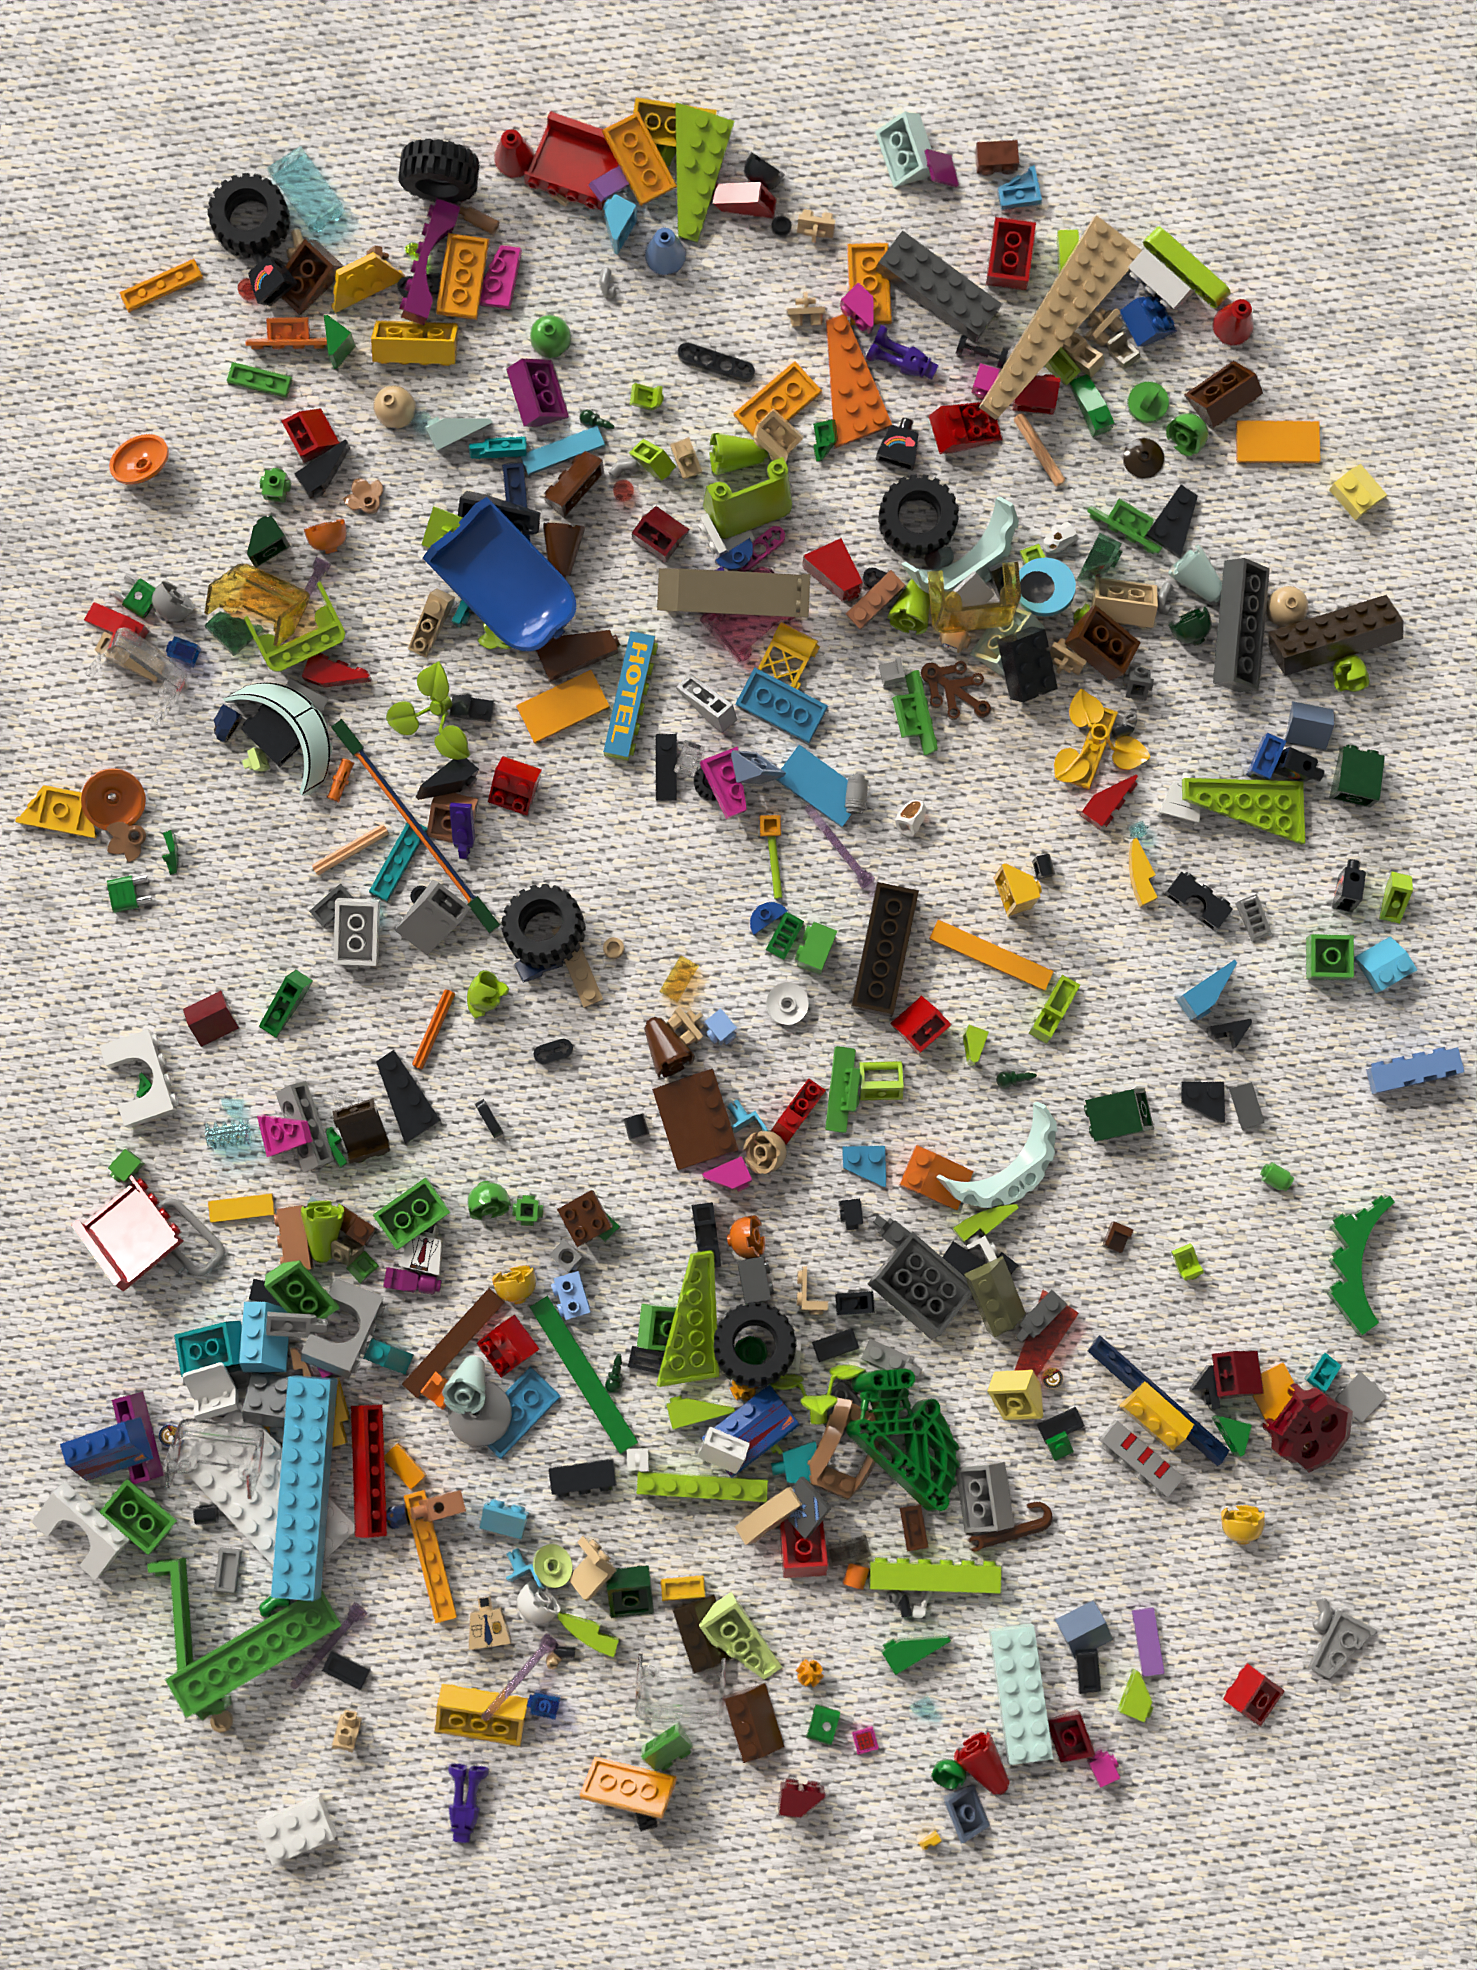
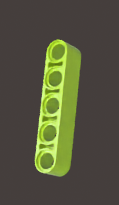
[1143,226,1231,309]

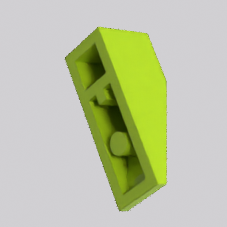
[666,1395,735,1429]

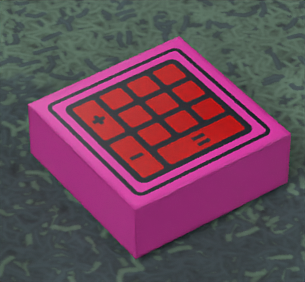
[852,1726,879,1754]

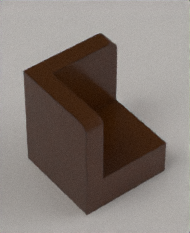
[1102,1221,1134,1253]

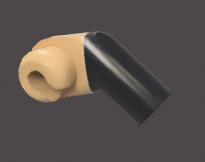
[546,1647,575,1670]

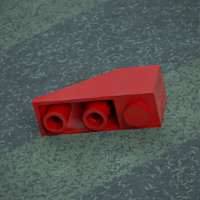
[301,653,372,688]
[1079,774,1138,830]
[770,1078,826,1145]

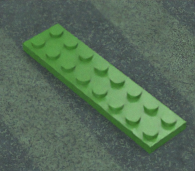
[164,1589,342,1718]

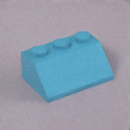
[239,1302,289,1372]

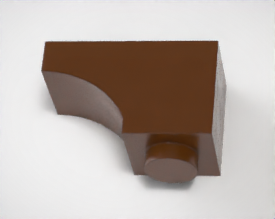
[340,1205,378,1246]

